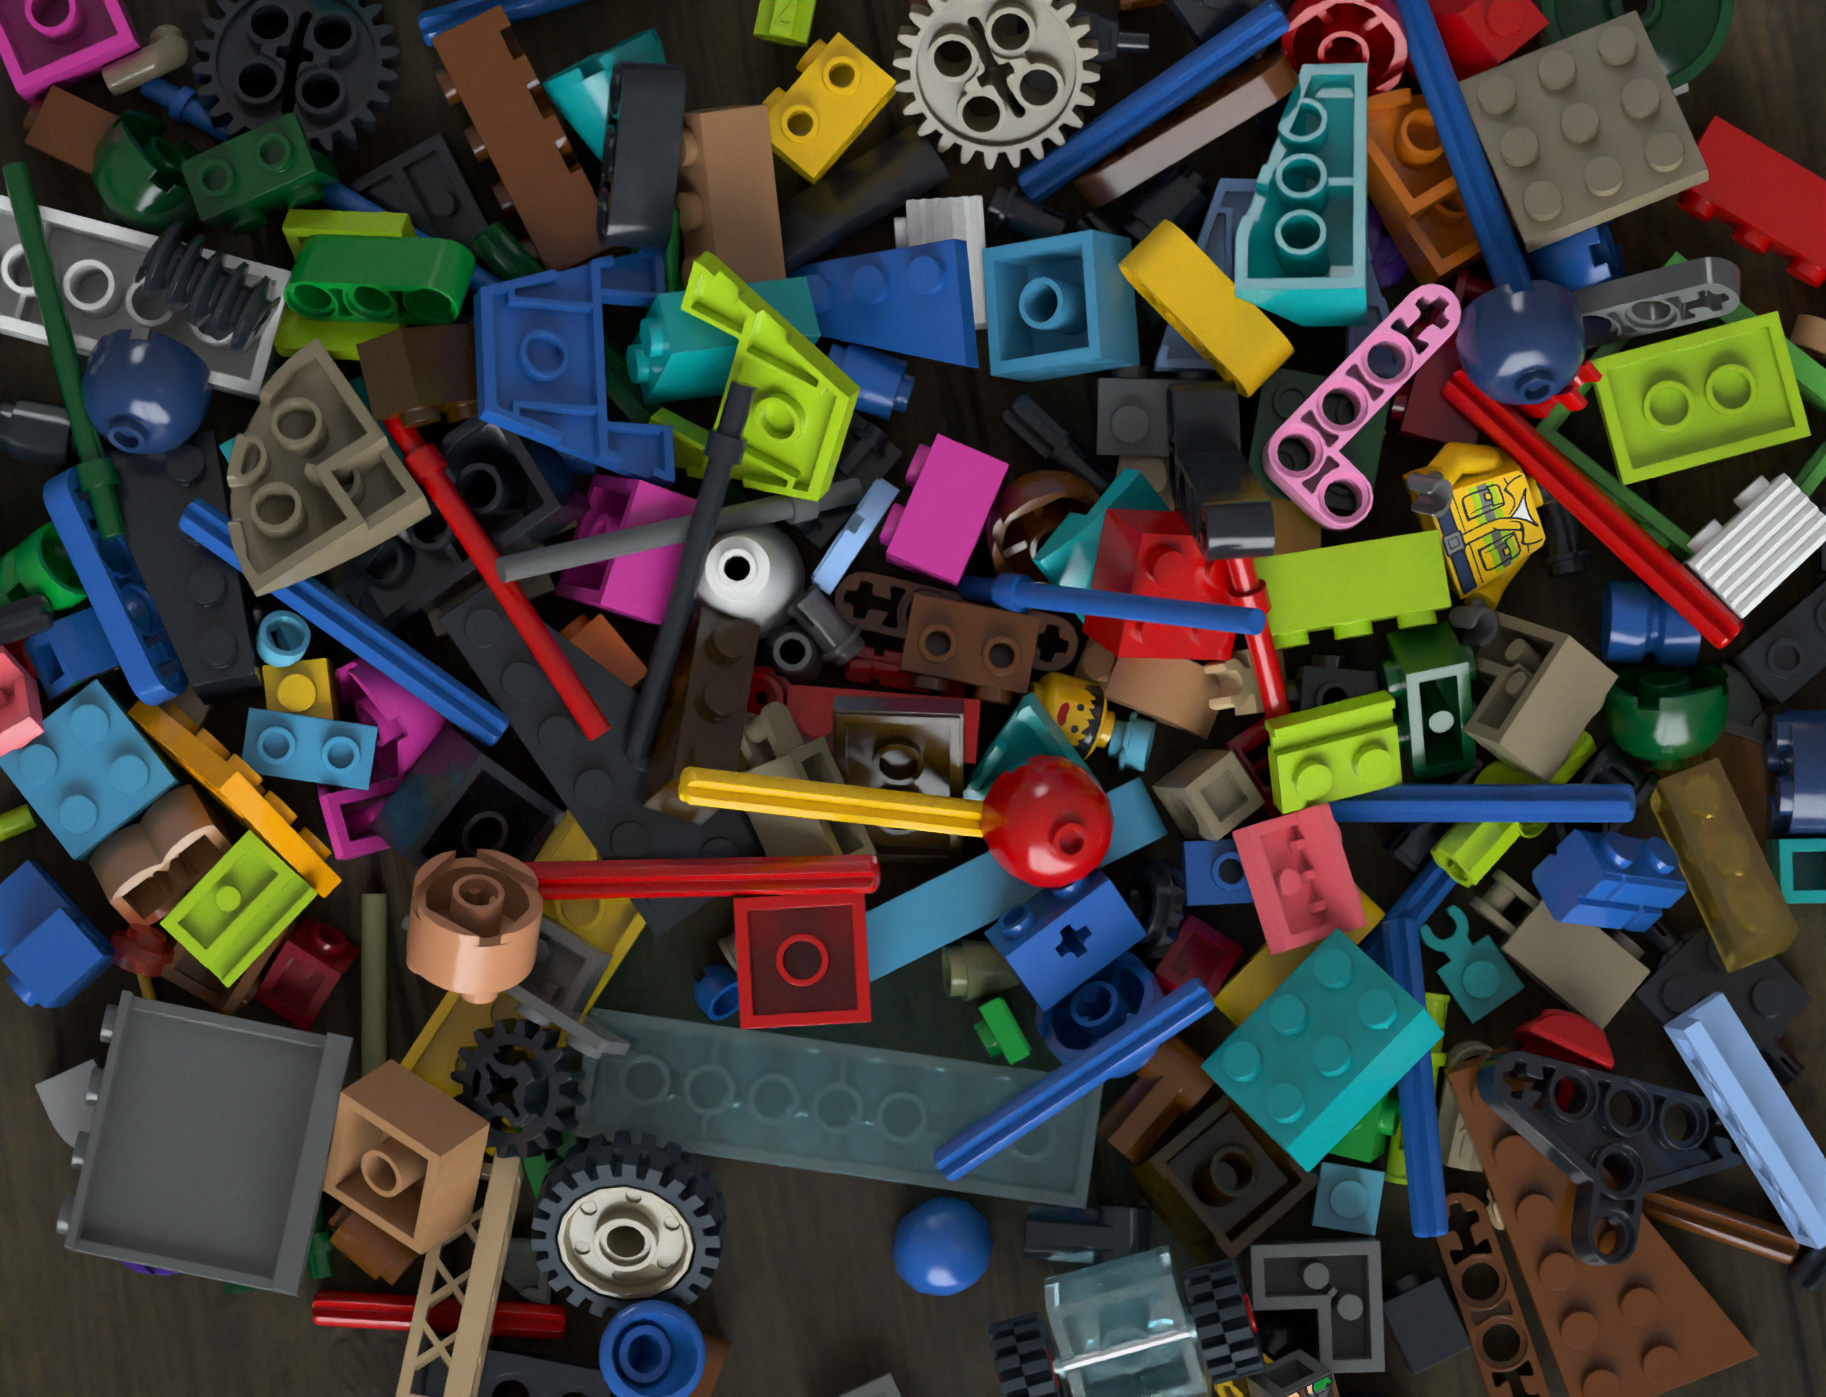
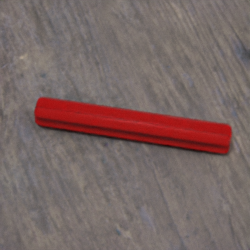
[312,1290,567,1340]

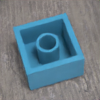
[982,230,1140,382]
[0,679,186,861]

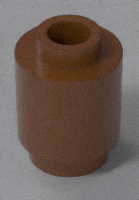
[328,1204,420,1286]

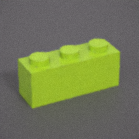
[1253,529,1451,650]

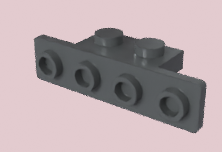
[400,912,631,1059]

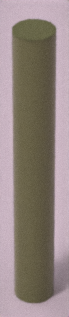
[361,894,387,1078]

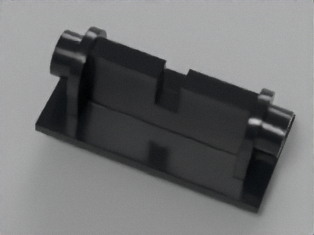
[792,412,904,549]

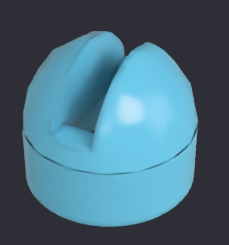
[255,610,311,668]

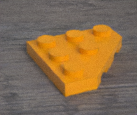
[127,699,342,899]

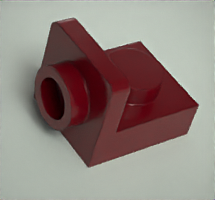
[1152,914,1244,1028]
[253,917,360,1032]

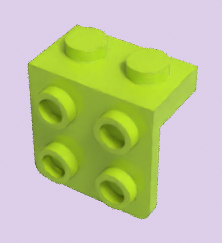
[273,209,417,360]

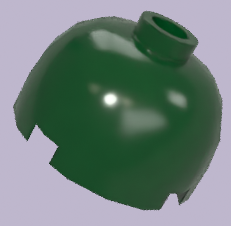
[92,109,200,235]
[1601,661,1729,770]

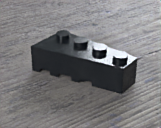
[105,430,265,705]

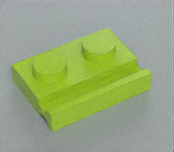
[1265,690,1402,814]
[159,829,319,988]

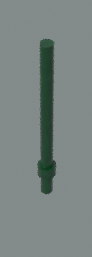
[1,161,127,540]

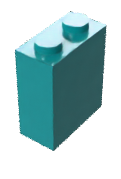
[626,276,821,405]

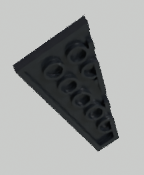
[437,584,766,938]

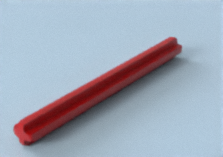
[1442,367,1743,649]
[523,854,881,900]

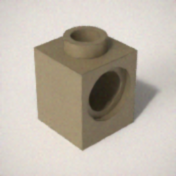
[1152,749,1265,841]

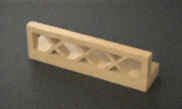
[395,1153,524,1397]

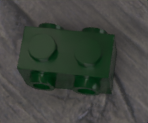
[1379,621,1477,781]

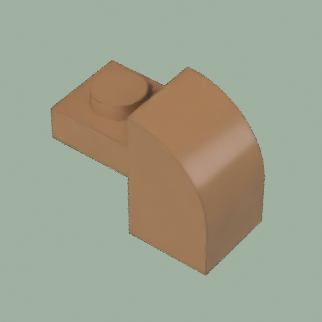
[1073,637,1221,739]

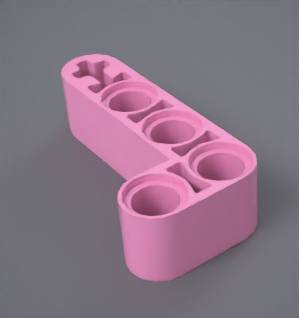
[1261,283,1461,532]

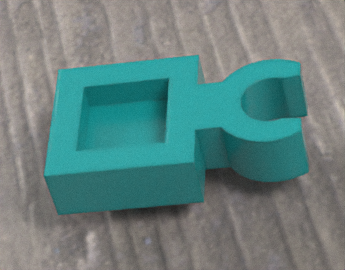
[1419,905,1525,1024]

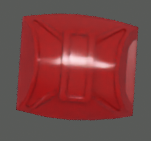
[1513,1009,1614,1112]

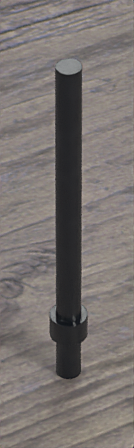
[623,380,757,760]

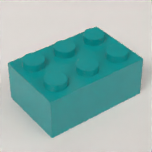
[1200,928,1444,1173]

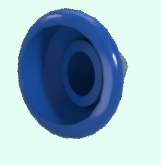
[599,1300,706,1397]

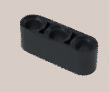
[596,61,686,249]

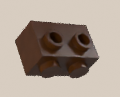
[898,593,1041,705]

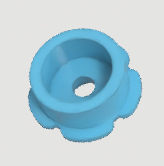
[1108,711,1156,772]

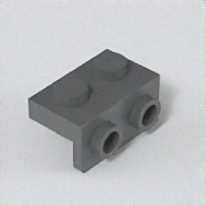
[1096,365,1224,456]

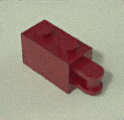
[1388,267,1495,449]

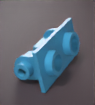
[242,707,378,790]

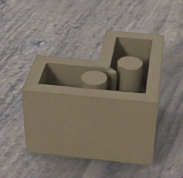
[1463,611,1618,784]

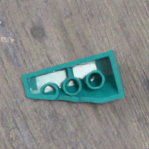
[1235,63,1368,327]

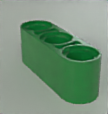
[283,234,476,325]

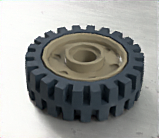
[531,1131,726,1317]

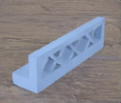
[1663,992,1826,1250]

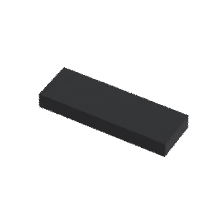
[778,123,950,275]

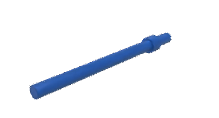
[959,573,1266,635]

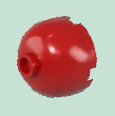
[1281,0,1407,97]
[980,755,1115,888]

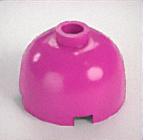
[334,656,452,779]

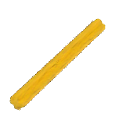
[678,766,983,838]

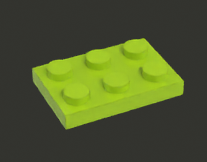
[1590,311,1811,486]

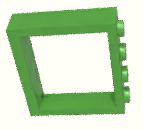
[1534,252,1826,562]

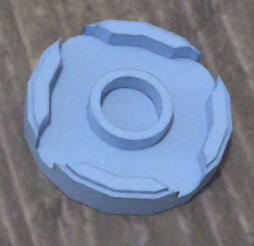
[811,478,900,595]

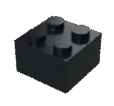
[368,724,566,869]

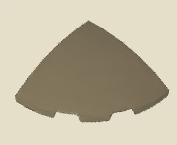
[227,337,431,597]

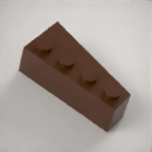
[431,4,623,272]

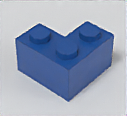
[0,860,123,1008]

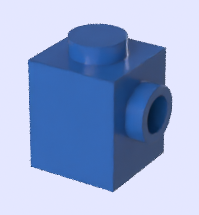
[1180,839,1254,906]

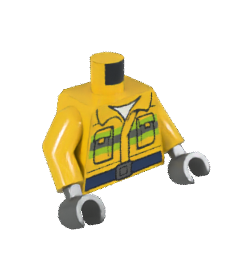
[1402,442,1555,646]

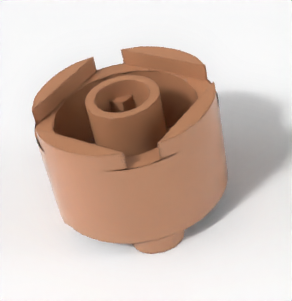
[406,849,543,1004]

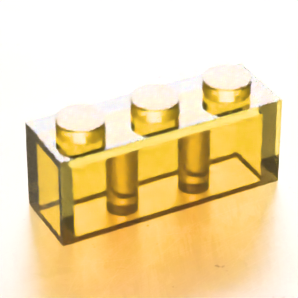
[1649,757,1799,973]

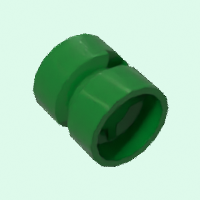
[0,521,88,621]

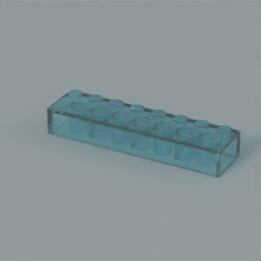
[572,1006,1103,1209]

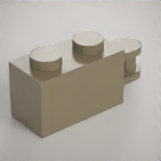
[741,702,877,857]
[1469,869,1650,1030]

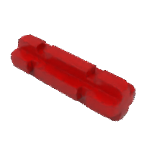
[844,645,967,698]

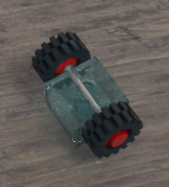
[988,1245,1266,1397]

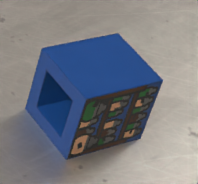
[23,607,122,701]

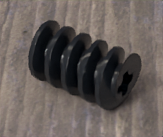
[135,219,281,355]

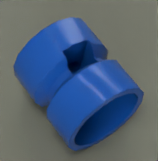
[1600,580,1701,667]

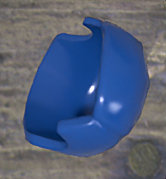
[890,1196,994,1297]

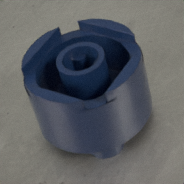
[1763,709,1826,838]

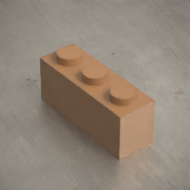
[674,104,786,288]

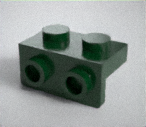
[181,113,341,235]

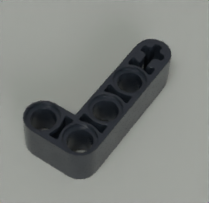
[1166,380,1275,561]

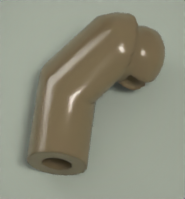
[101,24,190,97]

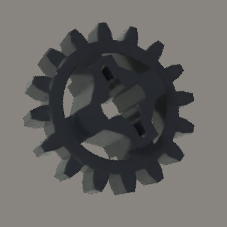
[450,1018,587,1159]

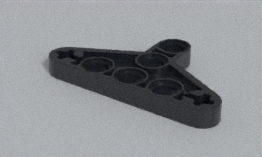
[1477,1051,1747,1266]

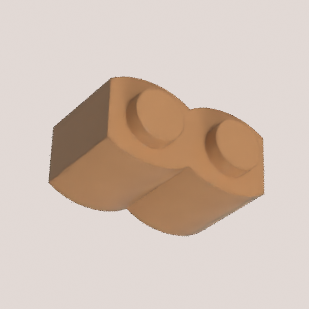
[89,784,234,929]

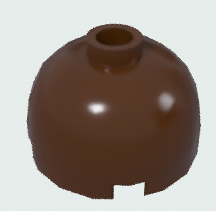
[986,469,1101,584]

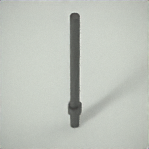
[496,477,863,583]

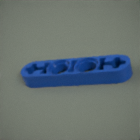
[43,466,189,706]

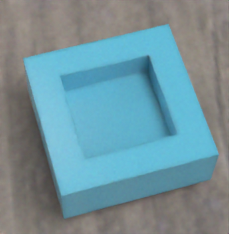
[1310,1161,1385,1236]

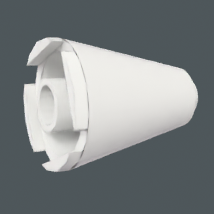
[690,523,805,640]

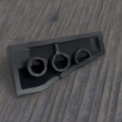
[334,415,592,634]

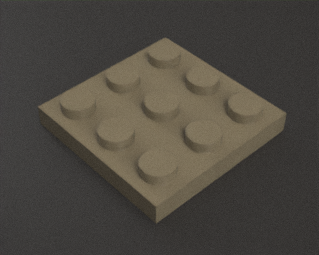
[1458,10,1709,253]

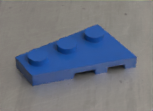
[788,239,979,368]

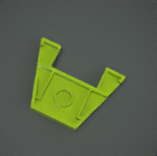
[648,251,861,502]

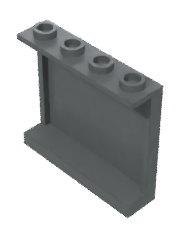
[56,990,355,1297]

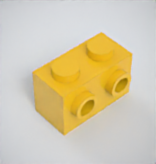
[762,32,897,186]

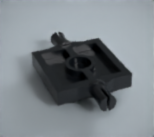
[1631,906,1813,1086]

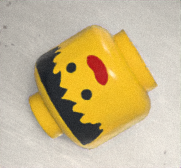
[1018,671,1115,760]

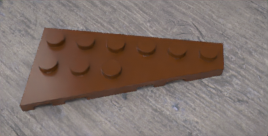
[1444,1046,1759,1397]

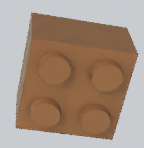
[323,1059,490,1255]

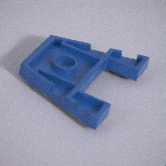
[473,247,675,489]

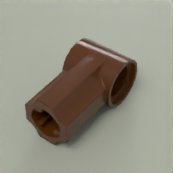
[1094,1034,1214,1165]

